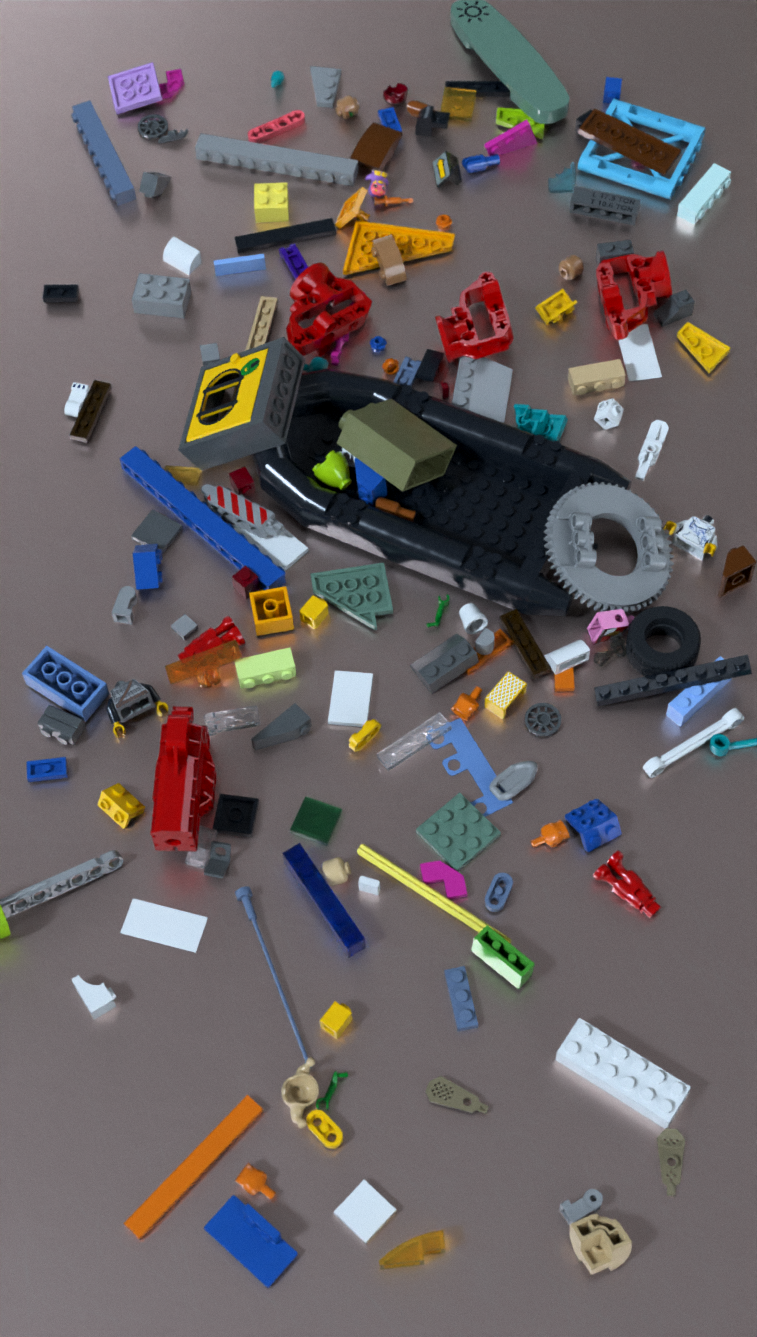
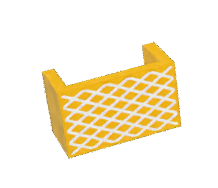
[485,671,527,719]

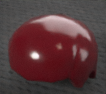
[383,83,408,105]

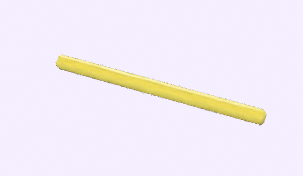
[357,844,512,944]

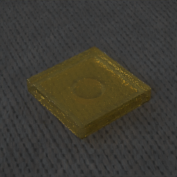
[440,87,476,121]

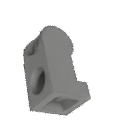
[112,586,137,625]
[559,1189,603,1225]

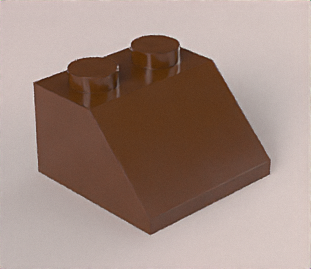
[718,545,756,597]

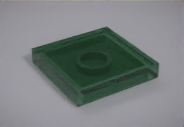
[290,796,342,846]

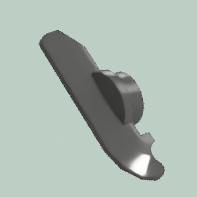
[158,129,188,144]

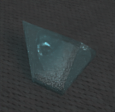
[548,162,576,193]

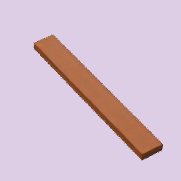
[124,1095,263,1240]

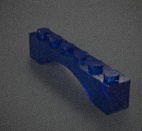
[282,843,366,958]

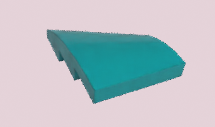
[514,404,568,441]

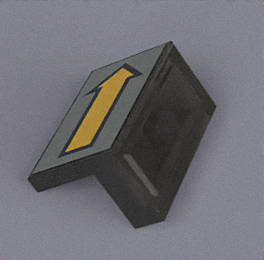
[432,151,462,188]

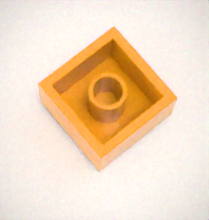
[249,586,294,636]

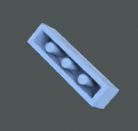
[666,656,732,727]

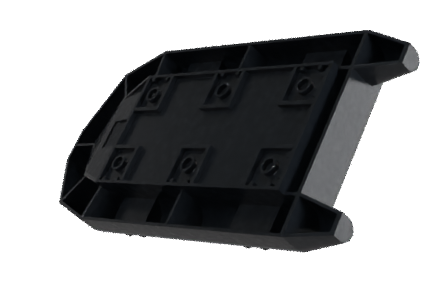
[252,368,631,616]

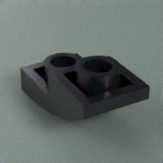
[416,349,444,382]

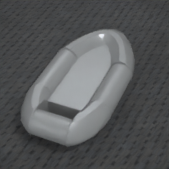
[489,761,538,801]

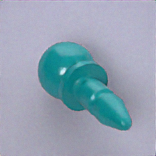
[271,70,284,88]

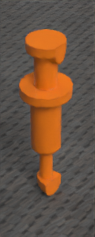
[374,195,413,207]

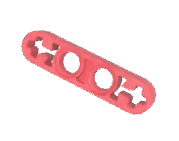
[248,110,305,144]

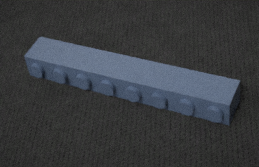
[71,101,136,206]

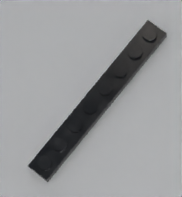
[594,654,752,707]

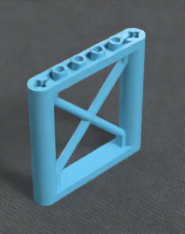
[577,99,706,200]

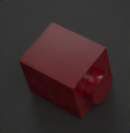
[229,466,256,497]
[232,565,260,600]

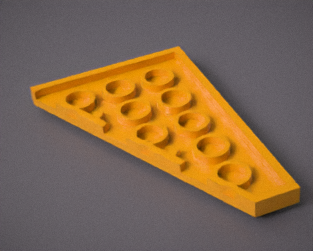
[343,220,455,275]

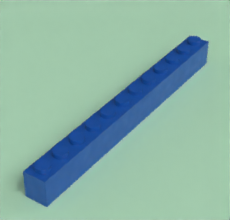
[120,446,286,590]

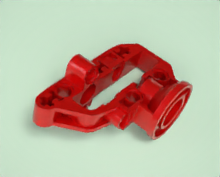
[596,250,672,340]
[286,262,372,357]
[435,272,514,364]

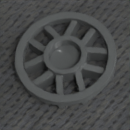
[138,114,168,140]
[525,703,561,737]

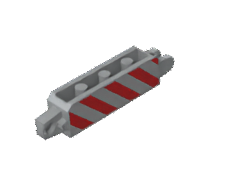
[201,484,284,538]

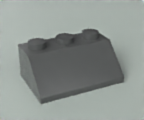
[410,633,479,694]

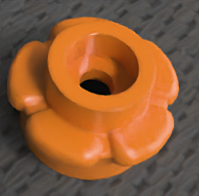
[436,214,452,230]
[382,358,399,375]

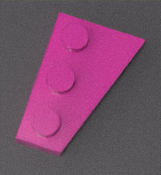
[484,120,537,156]

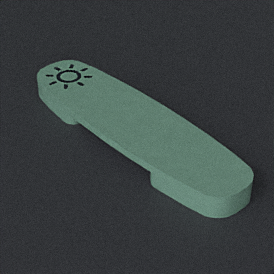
[450,0,570,124]

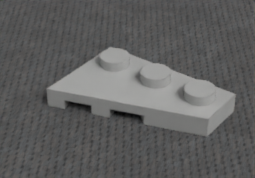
[310,66,341,108]

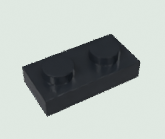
[43,284,79,303]

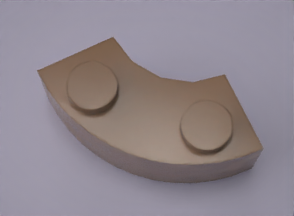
[371,235,407,286]

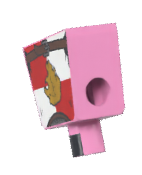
[587,609,634,645]

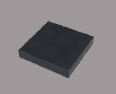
[212,794,259,837]

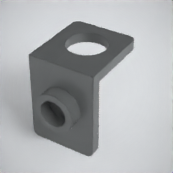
[204,841,231,878]

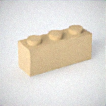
[568,359,626,396]

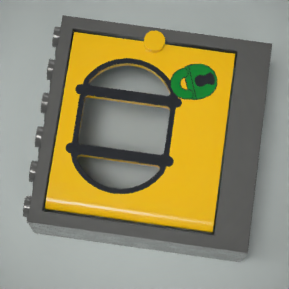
[178,337,306,471]

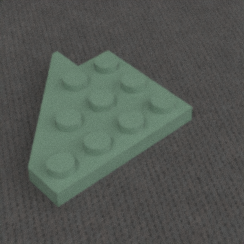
[310,562,393,630]

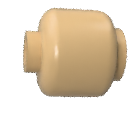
[319,857,351,886]

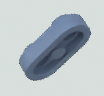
[485,873,513,912]

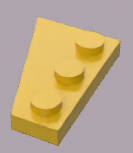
[677,322,730,373]

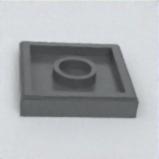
[131,509,183,554]

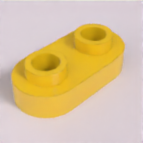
[349,719,381,752]
[306,1110,343,1149]

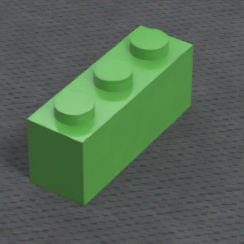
[471,925,535,989]

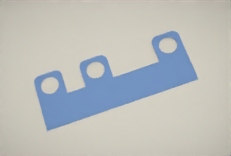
[426,718,513,817]

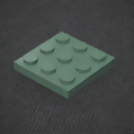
[416,792,501,872]

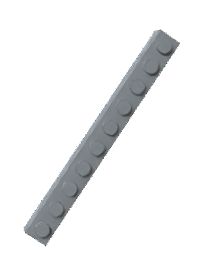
[195,133,358,186]

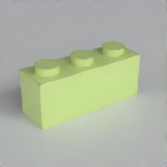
[234,647,296,688]

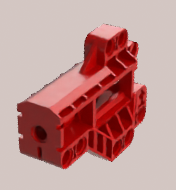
[150,706,216,852]

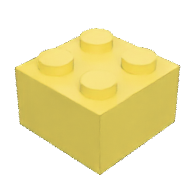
[254,182,289,223]

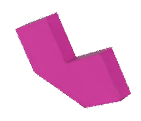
[159,69,184,99]
[420,860,467,900]

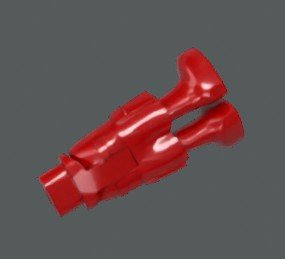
[177,616,246,667]
[593,850,661,918]

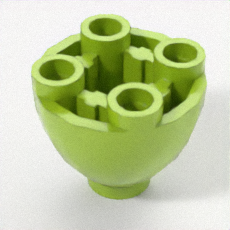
[312,450,352,490]

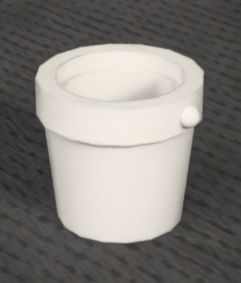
[459,603,488,634]

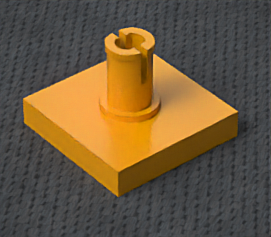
[335,187,370,229]

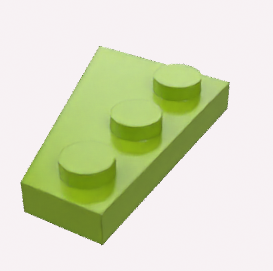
[496,107,544,139]

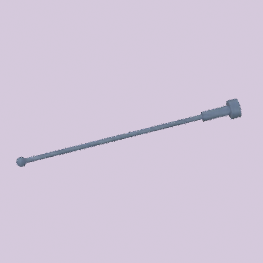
[235,886,312,1068]

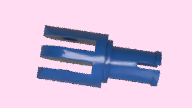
[462,154,500,173]

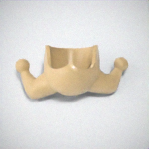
[281,1058,319,1128]

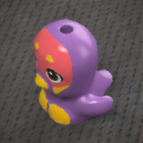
[365,170,388,199]

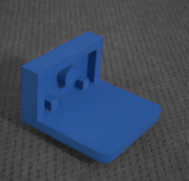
[565,799,622,852]

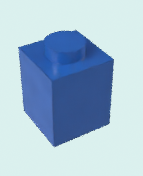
[603,77,622,104]

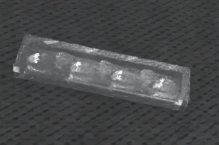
[377,712,452,771]

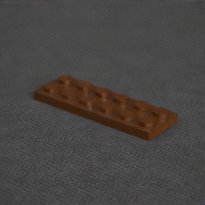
[578,108,681,175]

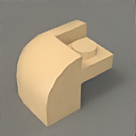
[570,1214,632,1275]

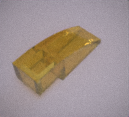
[379,1230,446,1270]

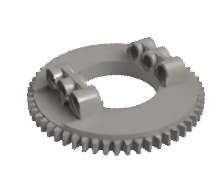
[544,482,674,614]

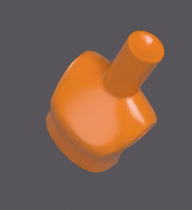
[451,686,482,721]
[530,820,570,848]
[235,1162,276,1200]

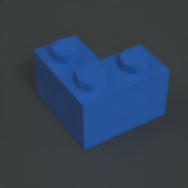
[133,544,163,590]

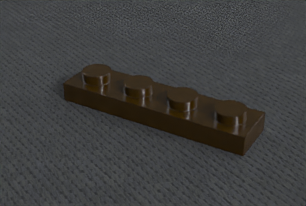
[70,380,112,443]
[499,609,551,679]

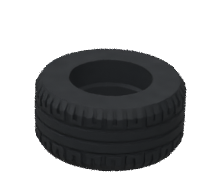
[626,606,701,676]

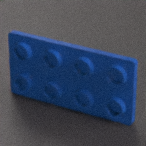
[204,1195,298,1288]

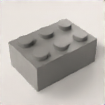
[132,273,191,318]

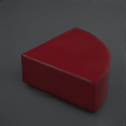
[439,382,449,400]

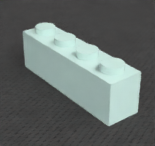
[677,163,731,224]

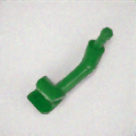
[426,594,449,628]
[316,1071,348,1111]

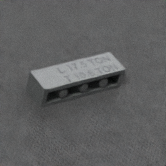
[570,186,641,226]

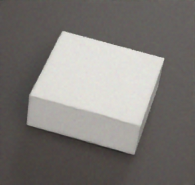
[358,876,380,895]

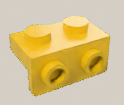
[535,289,578,325]
[97,783,145,829]

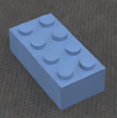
[22,646,109,722]

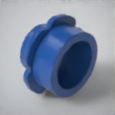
[370,336,387,352]

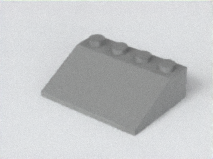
[452,356,513,423]

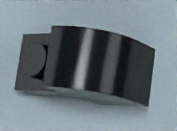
[415,106,450,137]

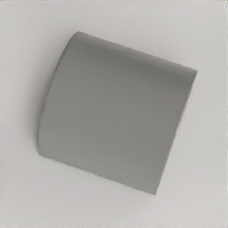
[475,628,495,655]

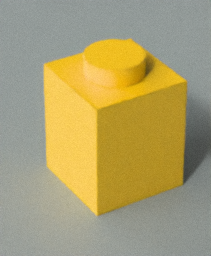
[299,595,329,629]
[320,1001,353,1039]

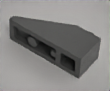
[251,703,312,750]

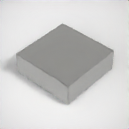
[171,614,198,640]

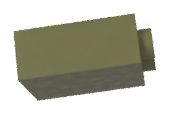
[337,399,457,491]

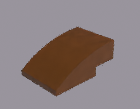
[350,122,403,172]

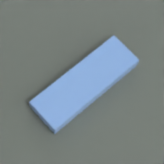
[214,254,266,276]

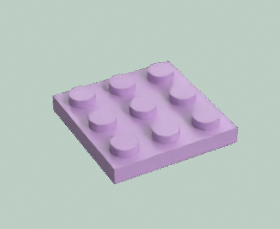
[108,62,163,114]

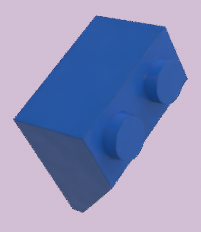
[354,458,387,507]

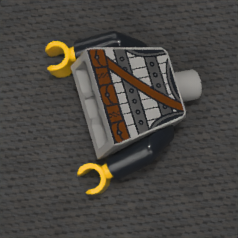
[106,679,168,738]

